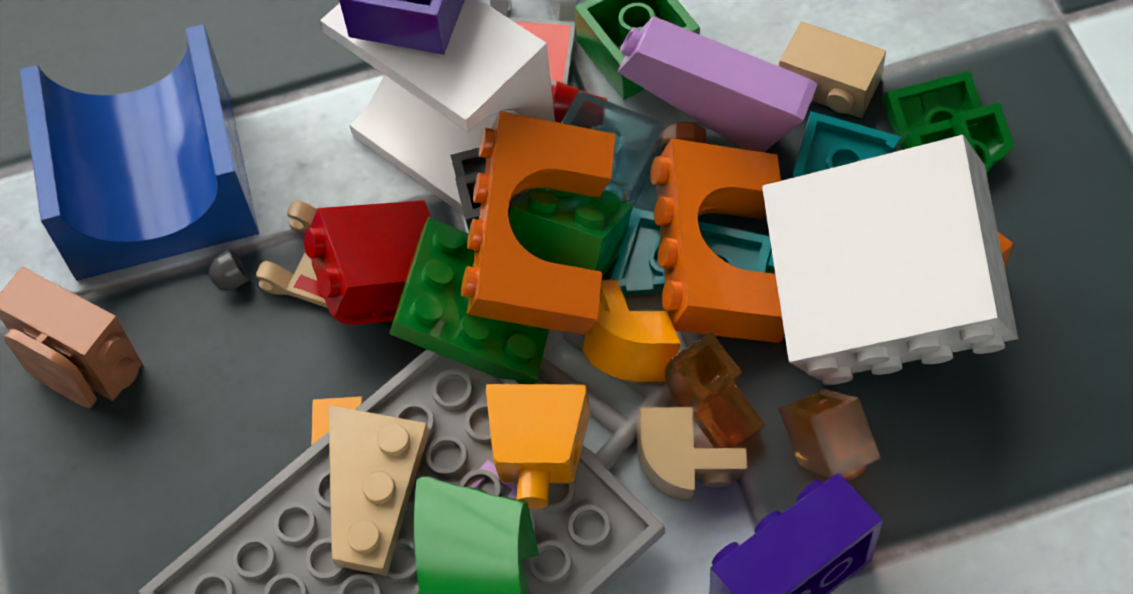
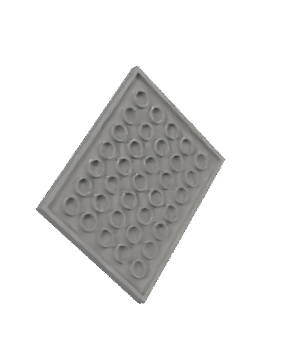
[139,349,665,594]

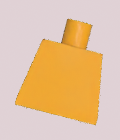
[486,384,590,509]

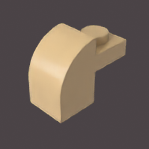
[637,407,747,500]

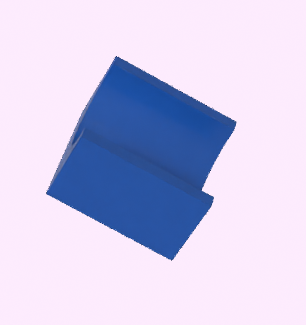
[19,24,260,281]

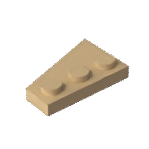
[328,405,430,576]

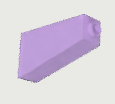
[618,16,818,152]

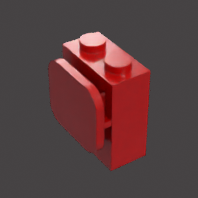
[304,200,432,325]

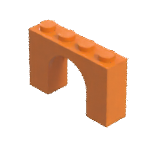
[461,111,616,335]
[650,138,785,343]

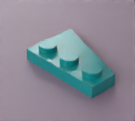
[611,208,772,296]

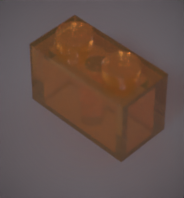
[778,389,880,480]

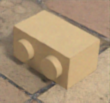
[779,21,886,119]

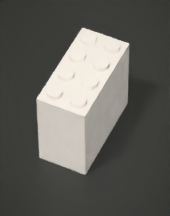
[762,135,1018,385]

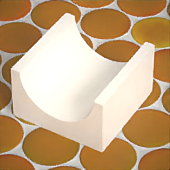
[320,0,555,215]

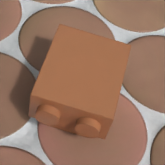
[0,266,143,409]

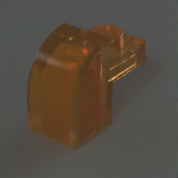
[665,331,766,448]

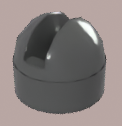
[209,248,250,290]

